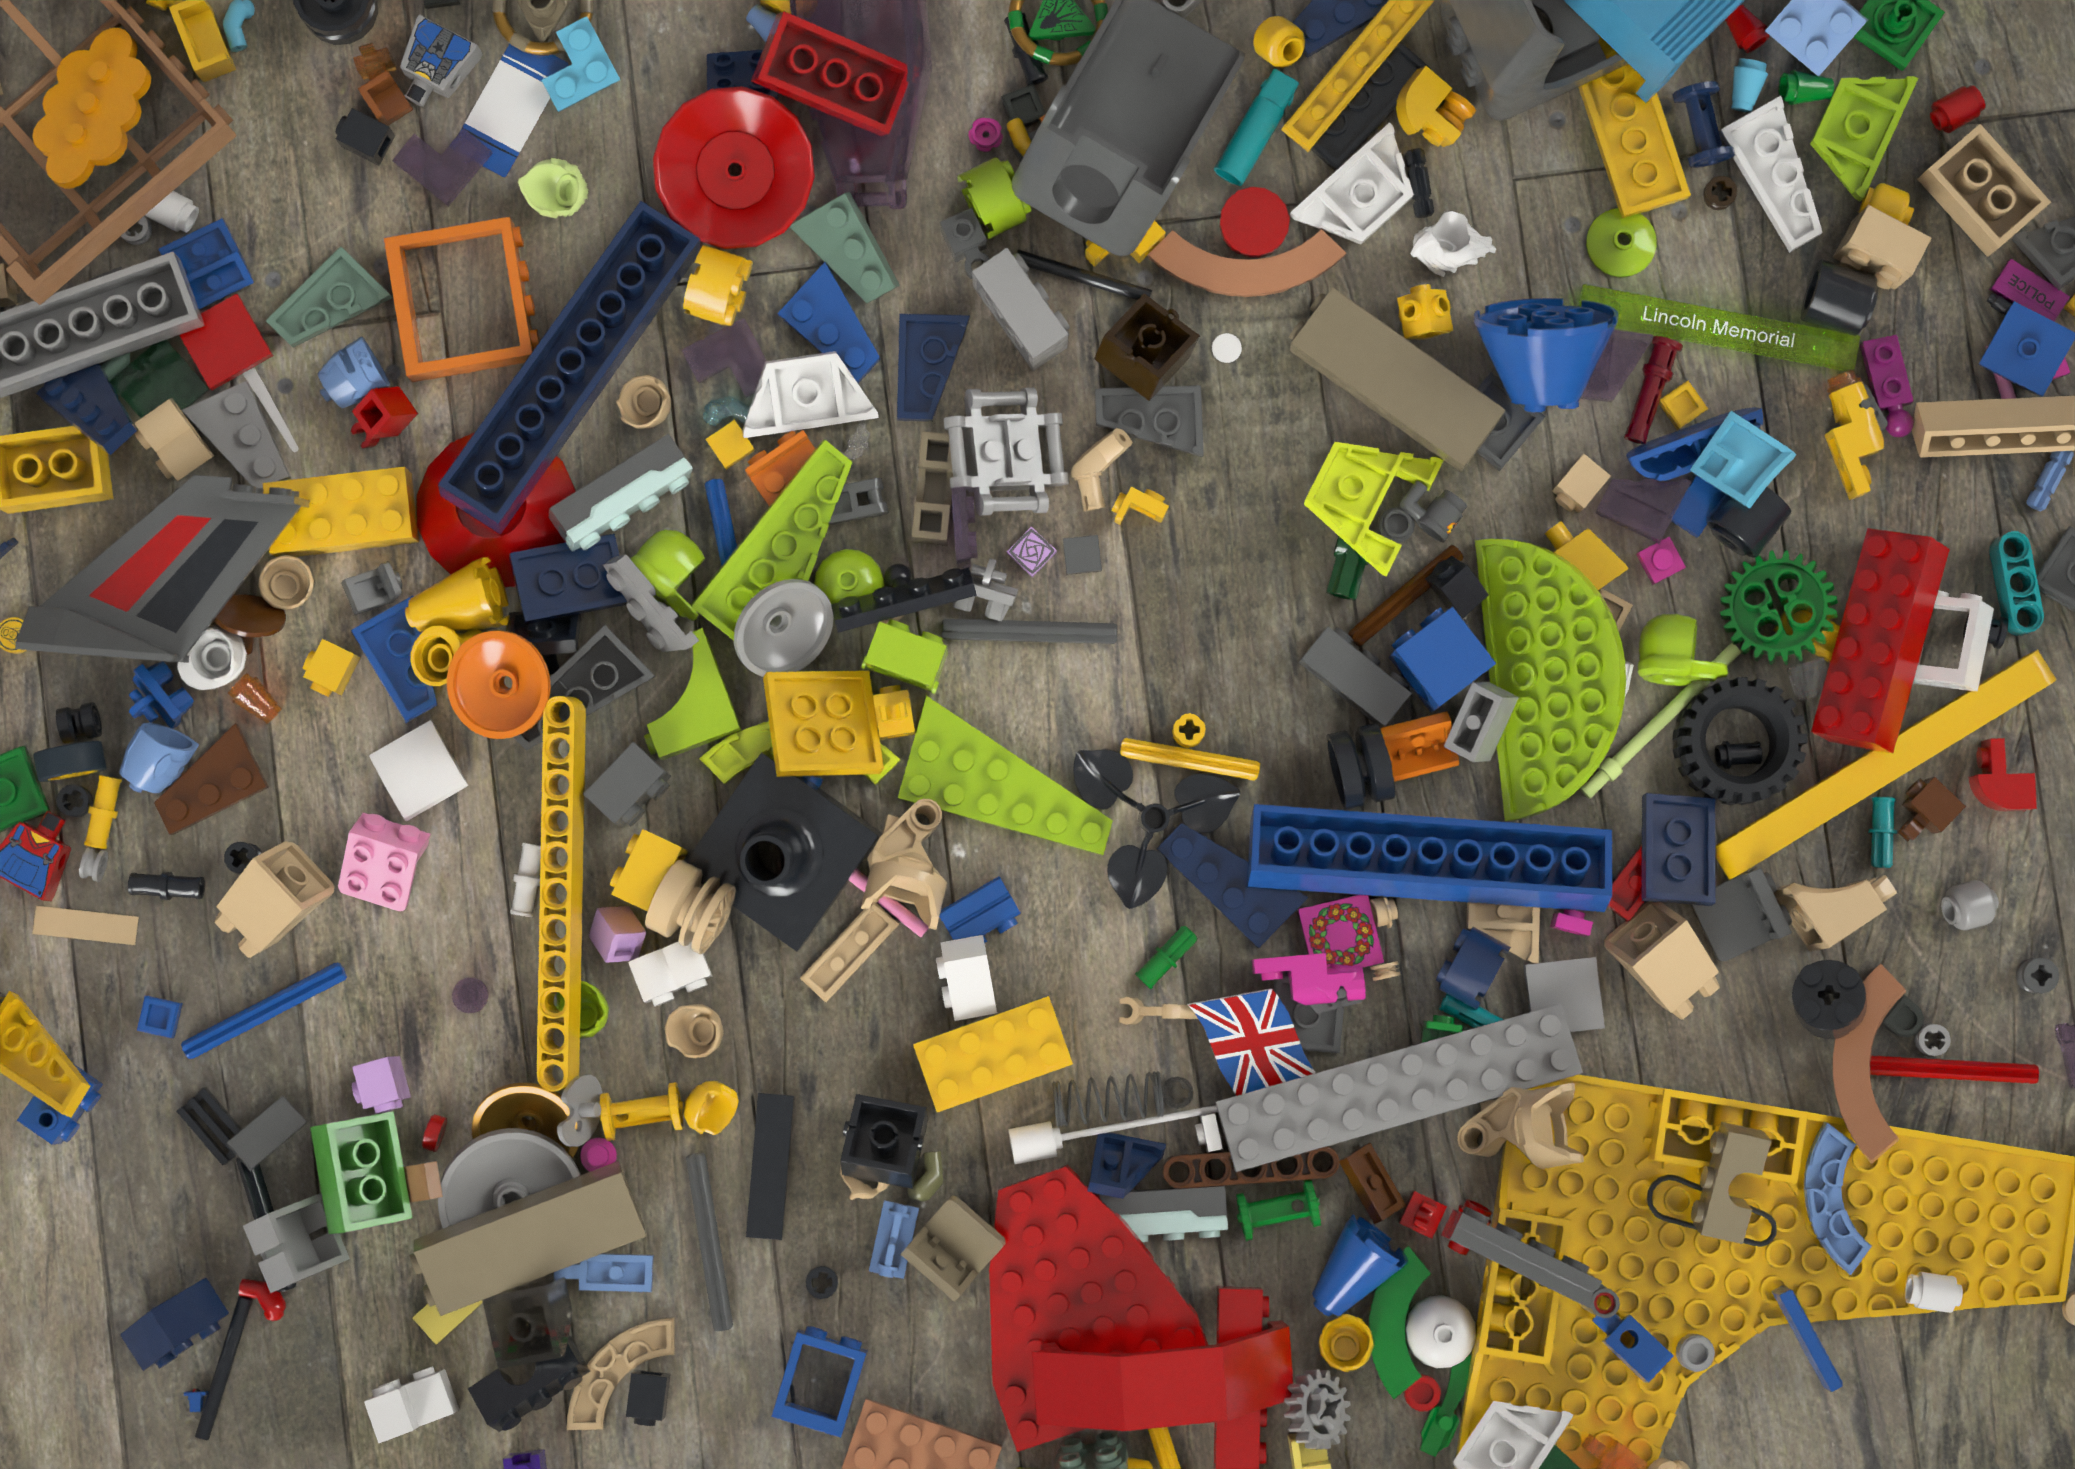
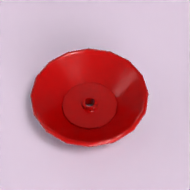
[653,86,815,249]
[417,432,576,587]

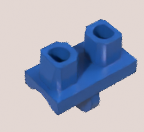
[129,661,194,729]

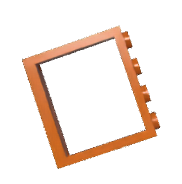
[384,217,540,382]

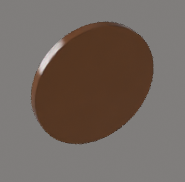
[214,594,286,655]

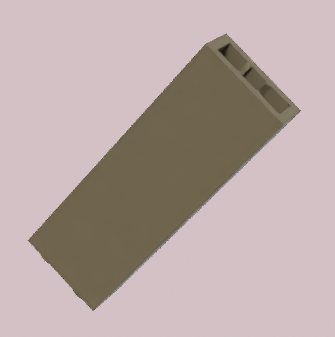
[1289,287,1506,473]
[409,1161,646,1316]

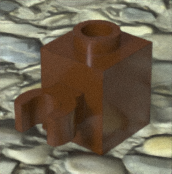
[1897,777,1966,842]

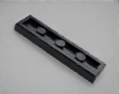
[746,1093,794,1240]

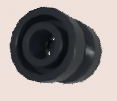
[56,702,102,744]

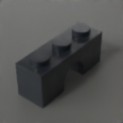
[468,1333,590,1432]

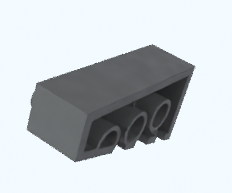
[514,625,655,751]

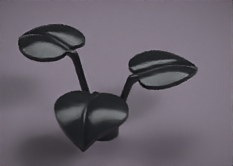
[1073,749,1240,909]

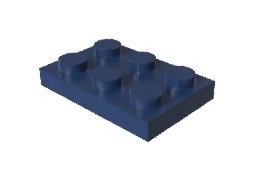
[509,533,628,625]
[1642,793,1716,906]

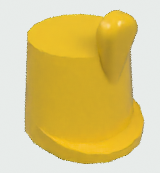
[411,625,483,686]

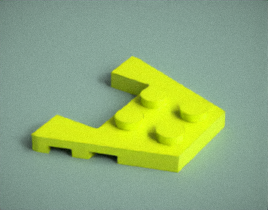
[1304,442,1444,577]

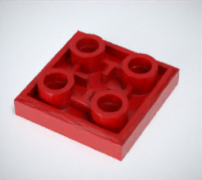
[179,293,274,391]

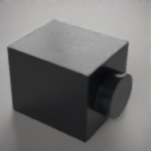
[335,108,395,166]
[1425,556,1489,618]
[626,1369,671,1426]

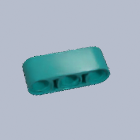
[1989,531,2044,636]

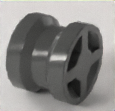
[2016,958,2060,994]

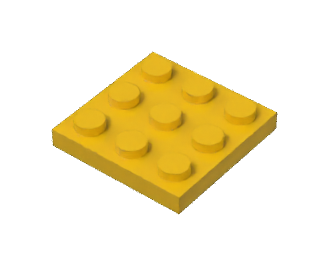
[763,671,884,777]

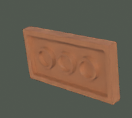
[842,1398,1002,1469]

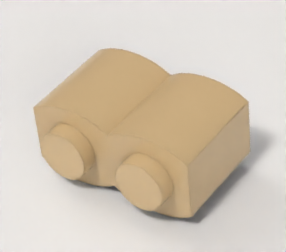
[134,398,214,481]

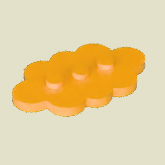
[32,28,151,189]

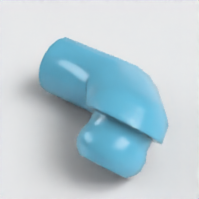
[222,0,255,52]

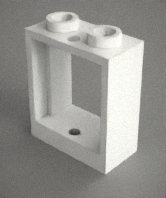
[1913,590,1994,692]

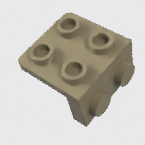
[900,1196,1006,1302]

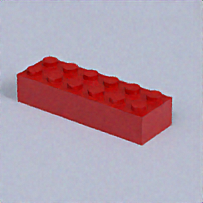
[1811,528,1950,754]

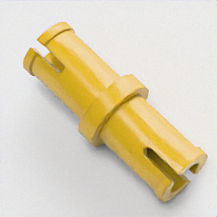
[84,775,122,849]

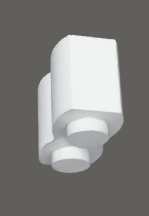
[628,941,712,1007]

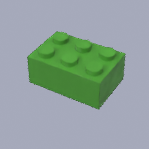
[310,1111,412,1234]

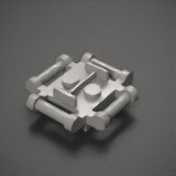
[943,387,1069,516]

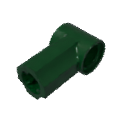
[1326,536,1369,601]

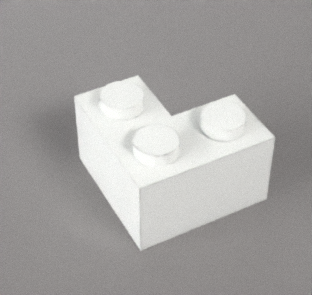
[364,1366,459,1443]

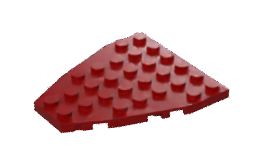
[989,1165,1208,1452]

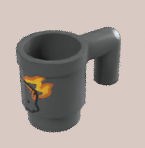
[1400,481,1467,543]

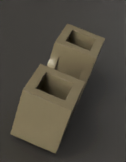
[911,431,953,546]
[1691,1122,1771,1244]

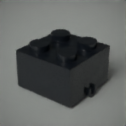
[840,1094,928,1189]

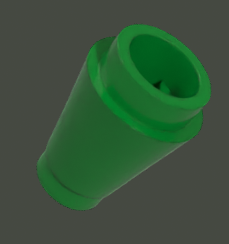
[1778,70,1834,105]

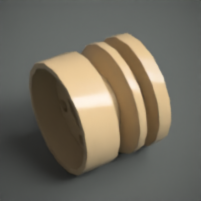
[645,860,736,954]

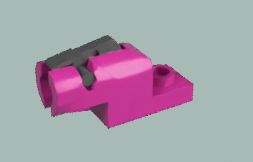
[1251,953,1366,1014]

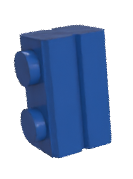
[940,876,1021,943]

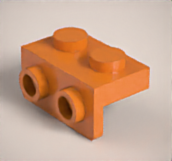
[1380,711,1460,782]

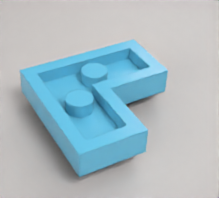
[542,16,620,112]

